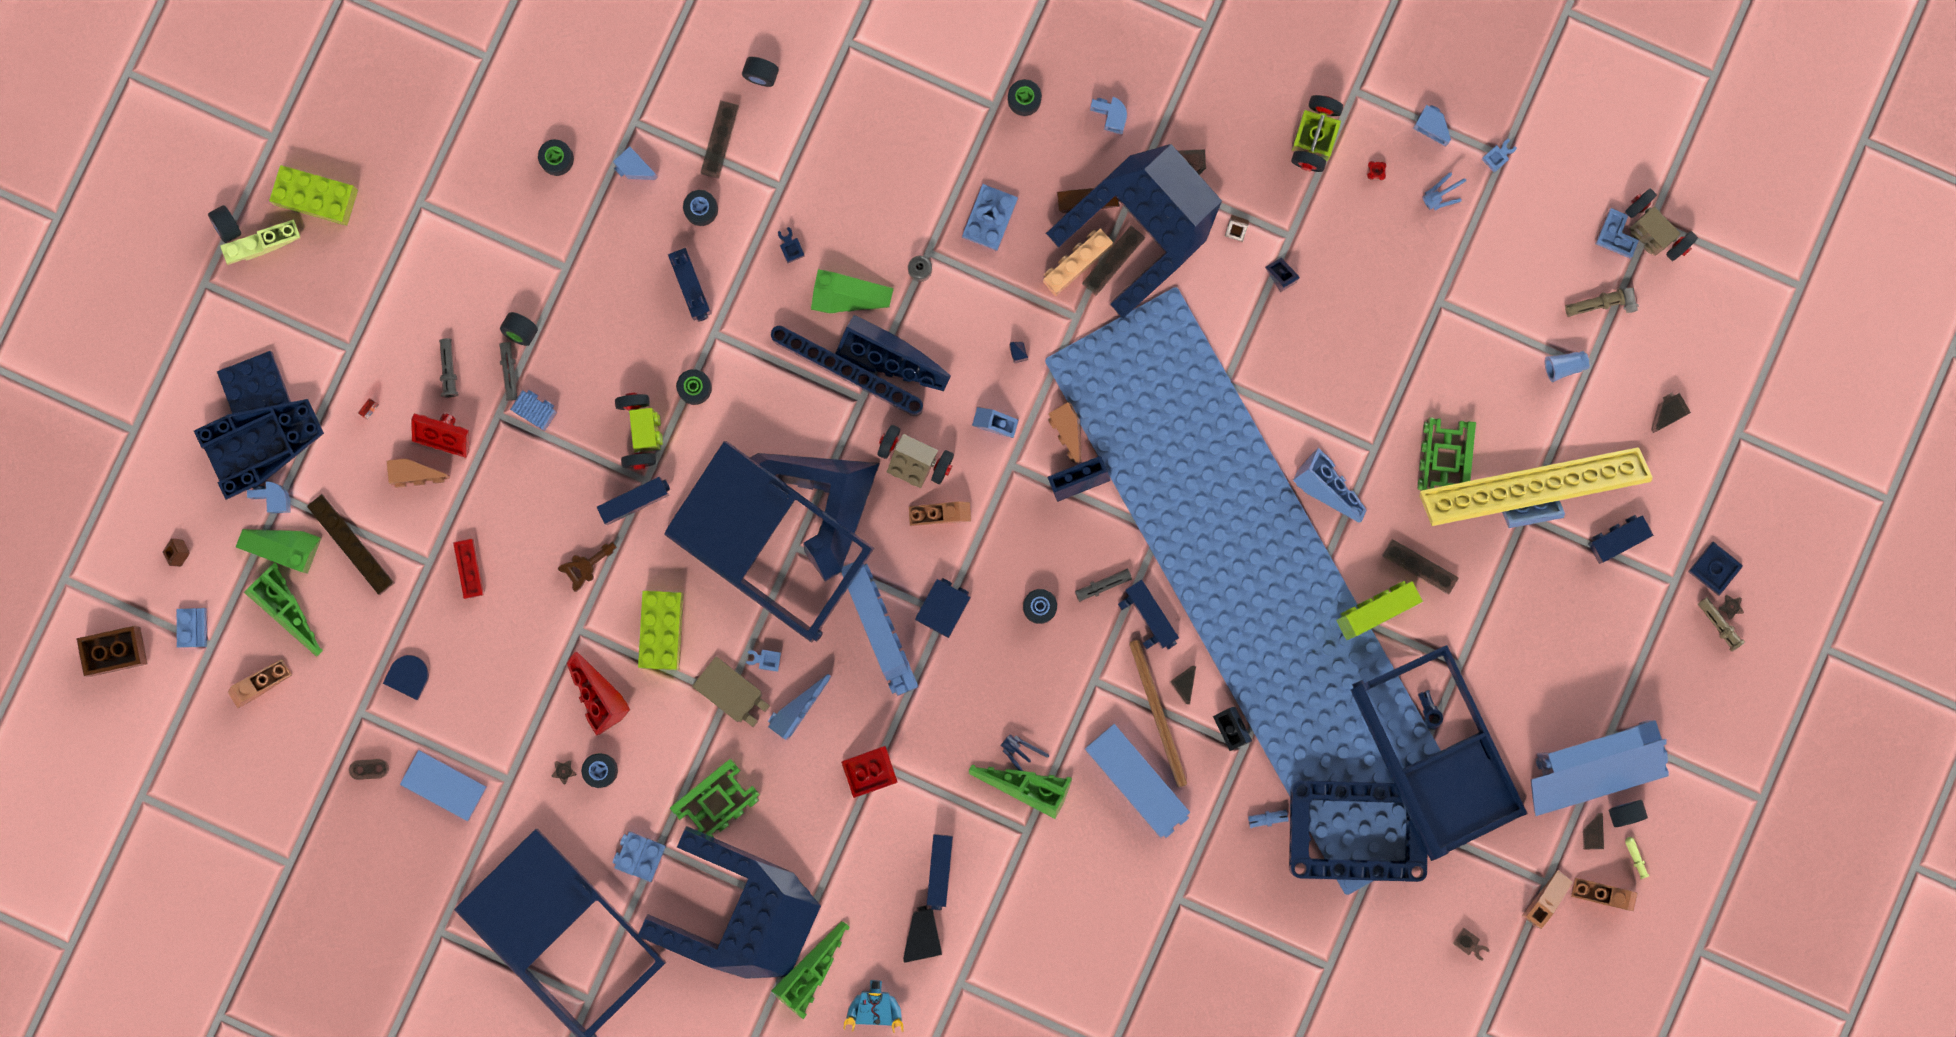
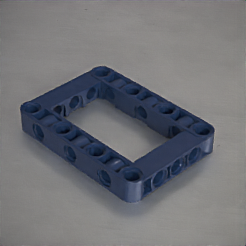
[1289,780,1428,882]

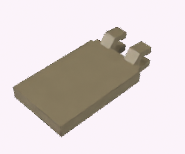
[692,656,770,727]

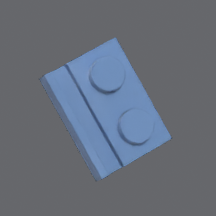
[176,608,207,648]

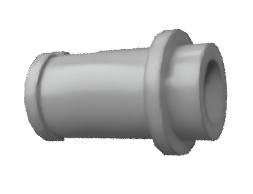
[1622,288,1639,313]

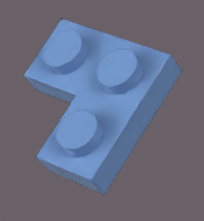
[1595,208,1639,259]

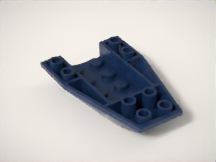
[194,399,324,500]

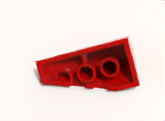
[567,652,630,736]

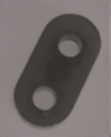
[349,759,389,780]

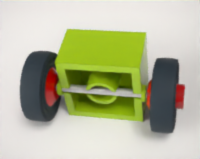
[1291,95,1343,172]
[615,393,663,470]

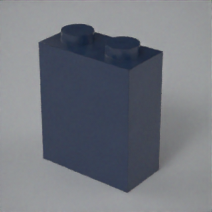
[915,578,971,638]

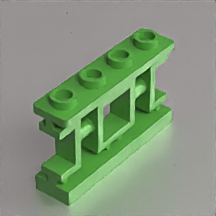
[1417,417,1476,491]
[670,759,760,838]

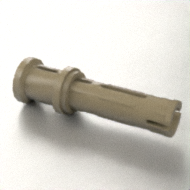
[1565,288,1625,317]
[1698,597,1745,652]

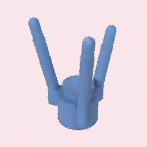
[1423,173,1466,211]

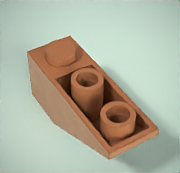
[1048,402,1082,464]
[387,458,450,488]
[909,501,971,526]
[228,659,292,708]
[1522,870,1573,929]
[1571,878,1637,912]

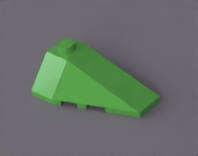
[811,269,893,314]
[236,529,321,574]

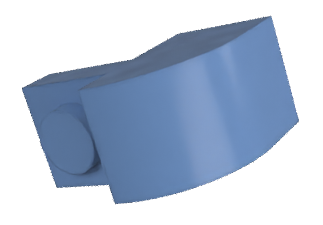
[1090,97,1127,135]
[247,481,291,514]

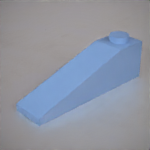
[1293,448,1367,523]
[768,674,832,740]

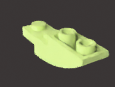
[220,219,300,265]

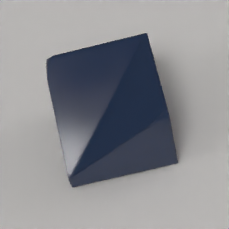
[1009,342,1028,363]

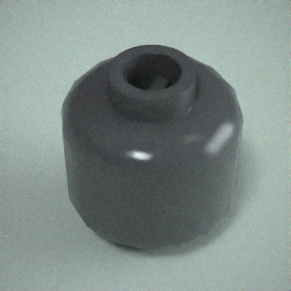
[908,256,932,282]

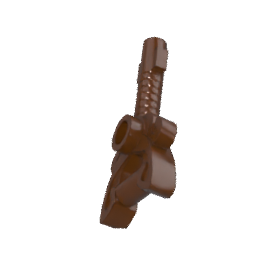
[558,542,617,592]

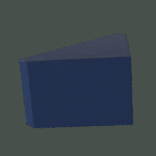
[1265,258,1300,292]

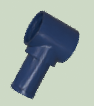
[1418,690,1443,730]

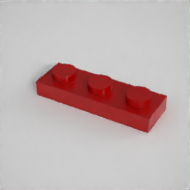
[453,539,484,599]

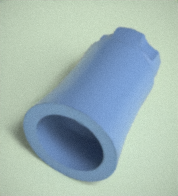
[1545,351,1590,382]

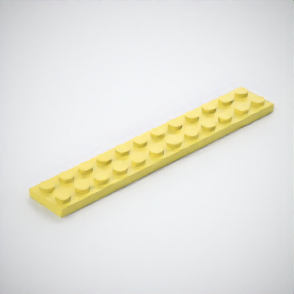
[1419,447,1653,526]

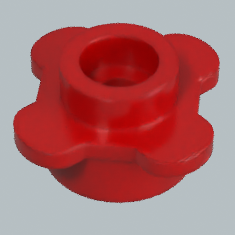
[1367,161,1387,181]

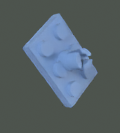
[962,184,1018,251]
[1502,500,1565,528]

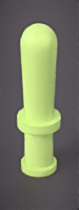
[1625,837,1649,879]

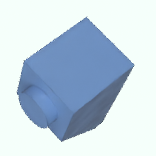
[1413,105,1451,147]
[613,146,658,180]
[972,407,1018,438]

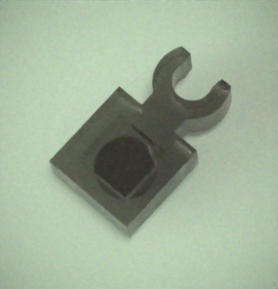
[1452,928,1490,961]

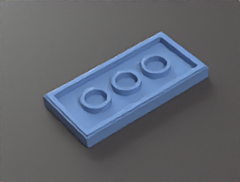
[400,750,487,821]

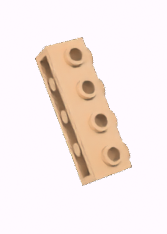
[1043,228,1113,296]

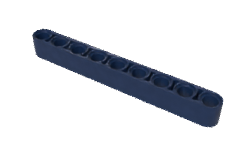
[771,326,923,416]

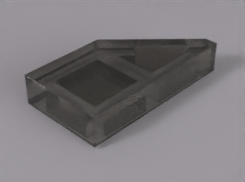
[1583,813,1604,850]

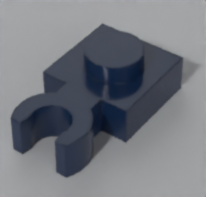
[778,227,805,264]

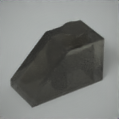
[1651,393,1691,433]

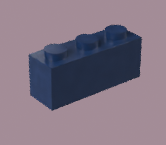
[1048,456,1111,502]
[1588,515,1654,564]

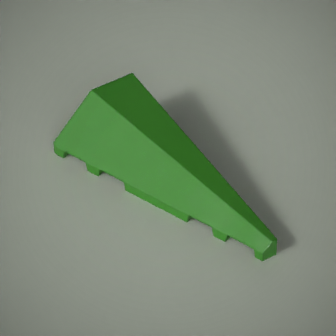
[244,562,323,657]

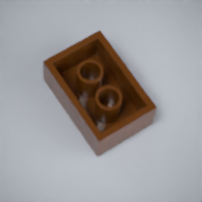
[76,626,148,677]

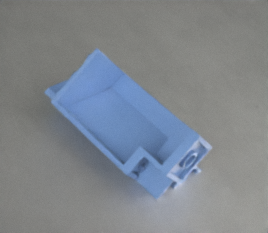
[1530,720,1669,816]

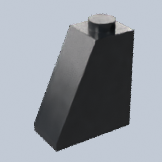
[903,905,942,963]

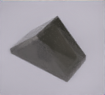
[1169,666,1196,705]

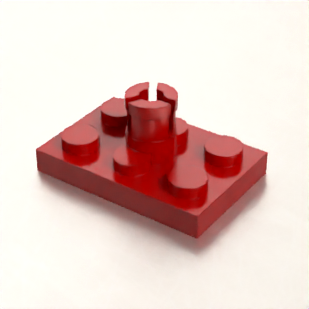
[411,413,469,458]
[841,746,898,798]

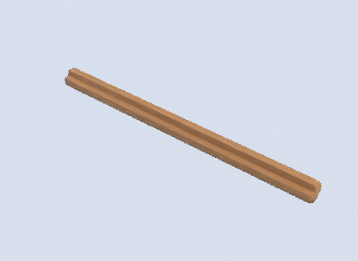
[1129,640,1187,787]

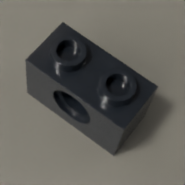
[1213,707,1252,751]

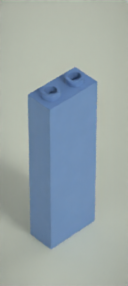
[1085,724,1190,838]

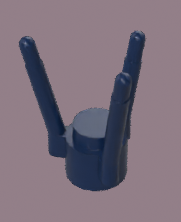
[1000,734,1049,771]

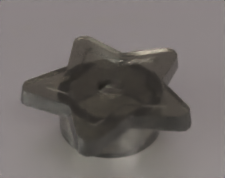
[1719,595,1744,620]
[551,760,577,785]

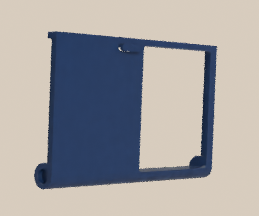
[664,441,875,643]
[1350,645,1528,861]
[454,829,667,1037]

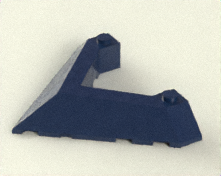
[750,453,880,582]

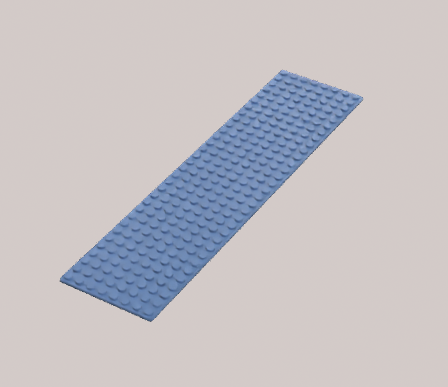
[1045,287,1441,895]

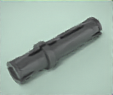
[499,342,518,401]
[1075,568,1132,602]

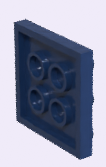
[217,351,291,414]

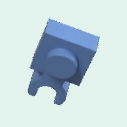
[1482,139,1517,173]
[746,650,781,672]

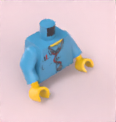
[843,980,904,1033]

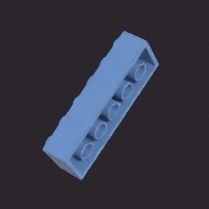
[841,562,910,681]

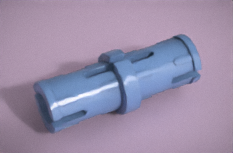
[1248,809,1289,828]

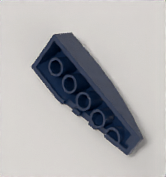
[835,315,951,392]

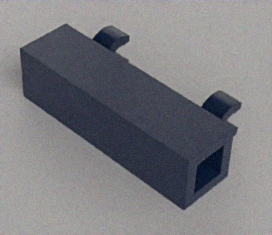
[668,248,712,322]
[597,477,670,525]
[1118,580,1179,650]
[927,834,953,910]

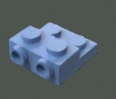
[613,831,666,882]

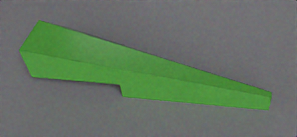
[969,765,1072,819]
[771,921,850,1019]

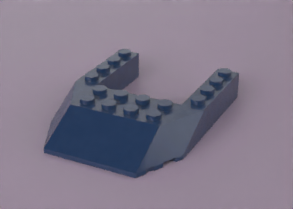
[1045,144,1222,318]
[638,826,821,979]

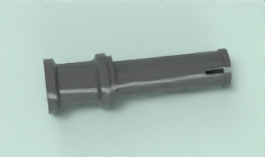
[439,338,459,398]

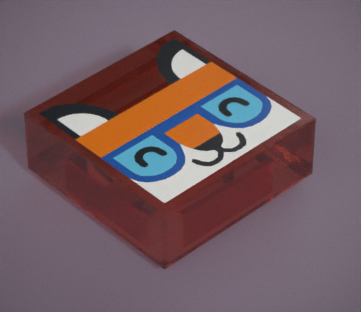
[358,398,379,420]

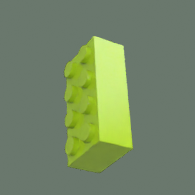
[269,165,358,226]
[1336,581,1423,641]
[638,591,683,670]

